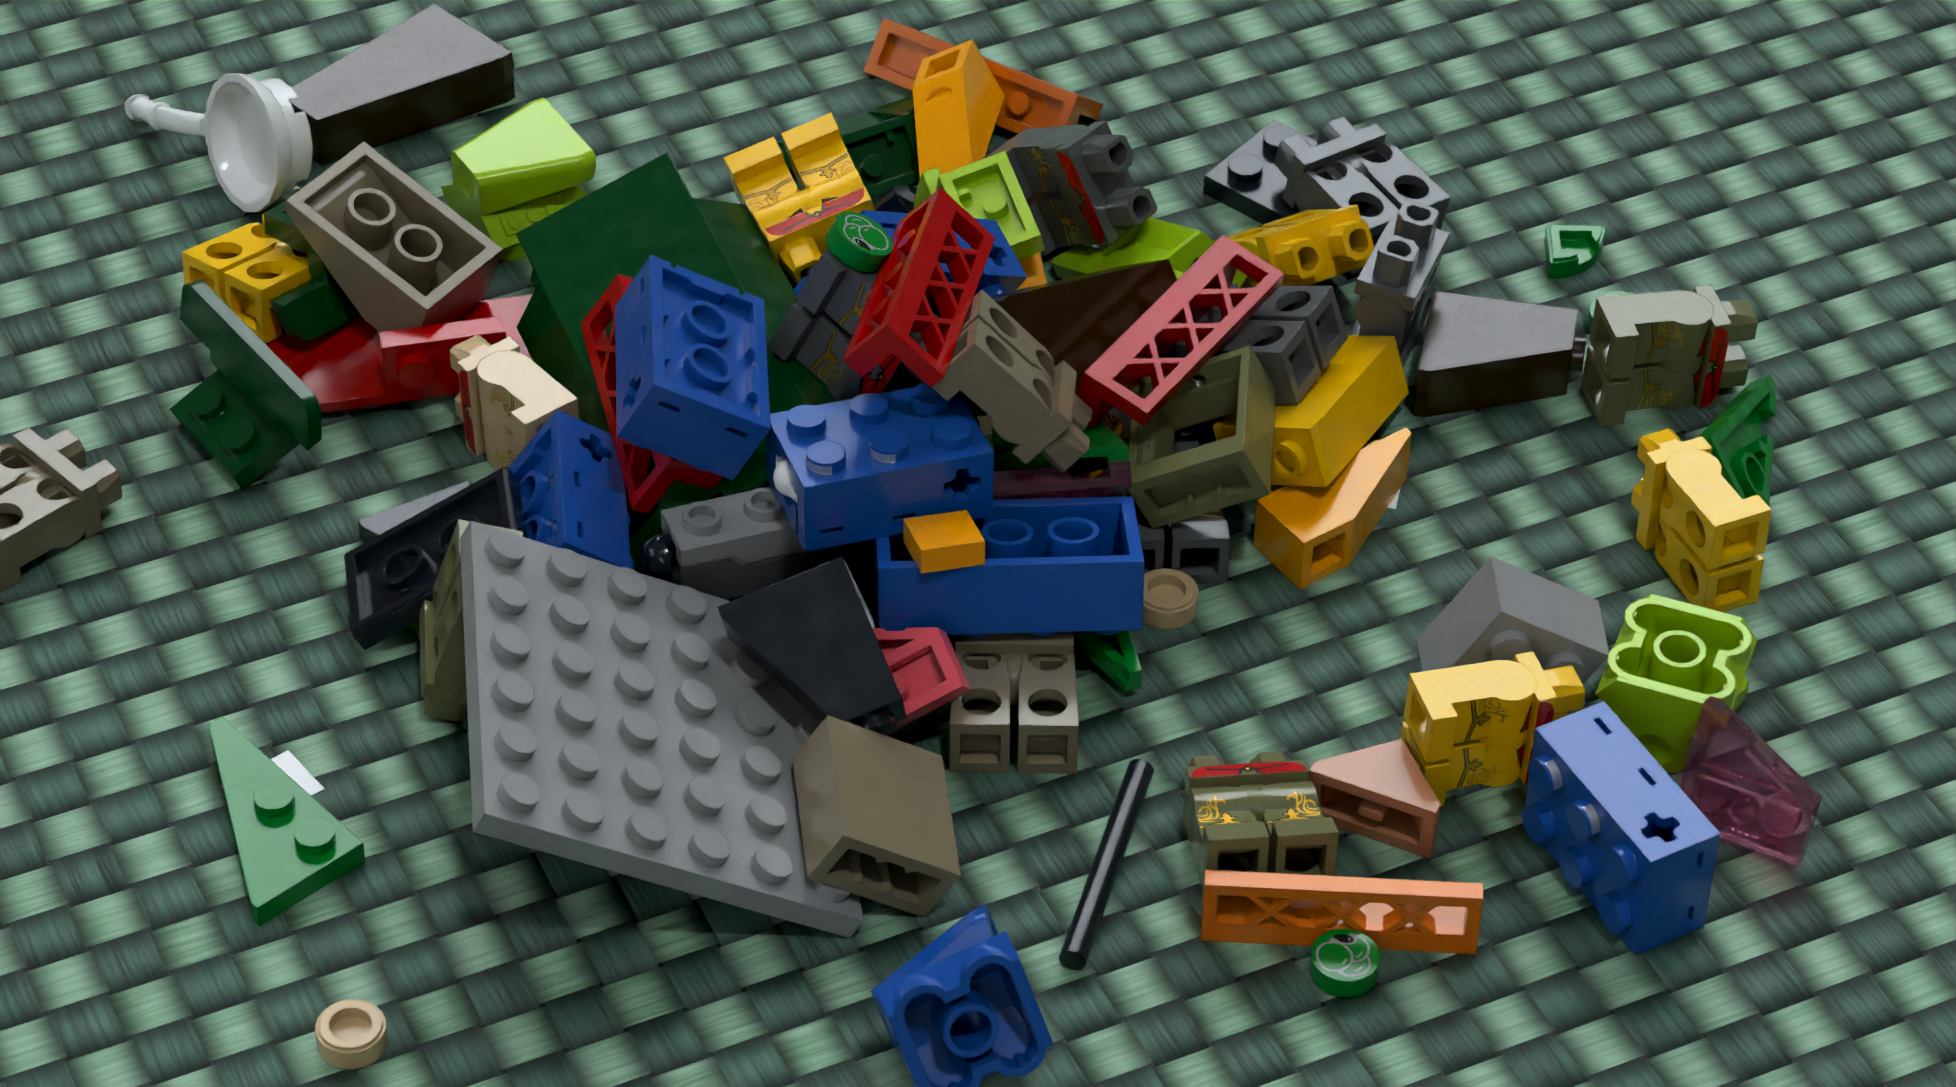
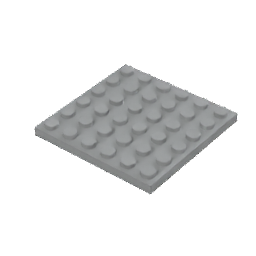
[460,521,863,938]

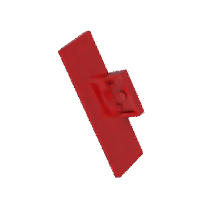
[266,294,533,413]

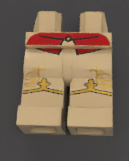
[449,335,579,470]

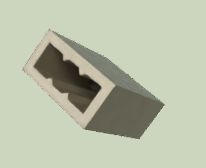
[793,715,961,917]

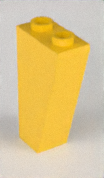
[1212,335,1409,487]

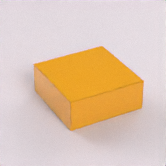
[903,510,985,574]

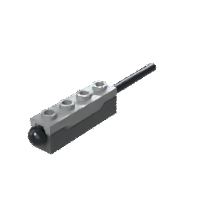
[639,457,1109,600]

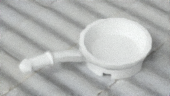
[124,73,313,212]

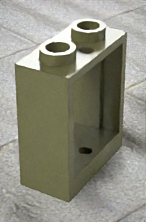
[1125,346,1276,529]

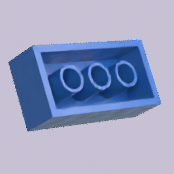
[873,496,1144,638]

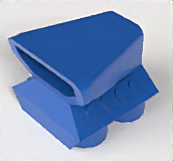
[871,904,1054,1087]

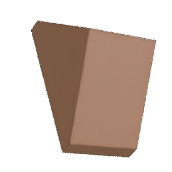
[1309,739,1441,859]

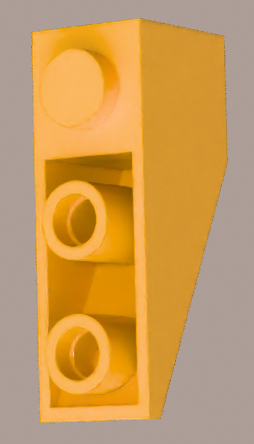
[912,39,1005,177]
[1253,427,1412,589]

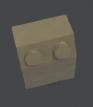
[284,142,503,332]

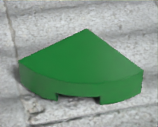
[1544,225,1605,279]

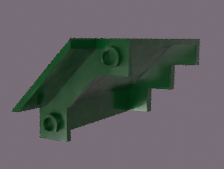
[516,152,837,575]

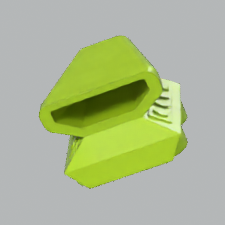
[441,97,596,261]
[1595,593,1757,773]

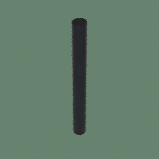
[1059,759,1154,970]

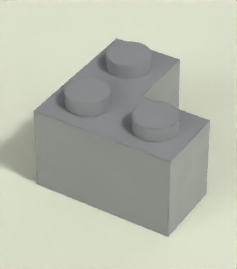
[1417,556,1609,684]

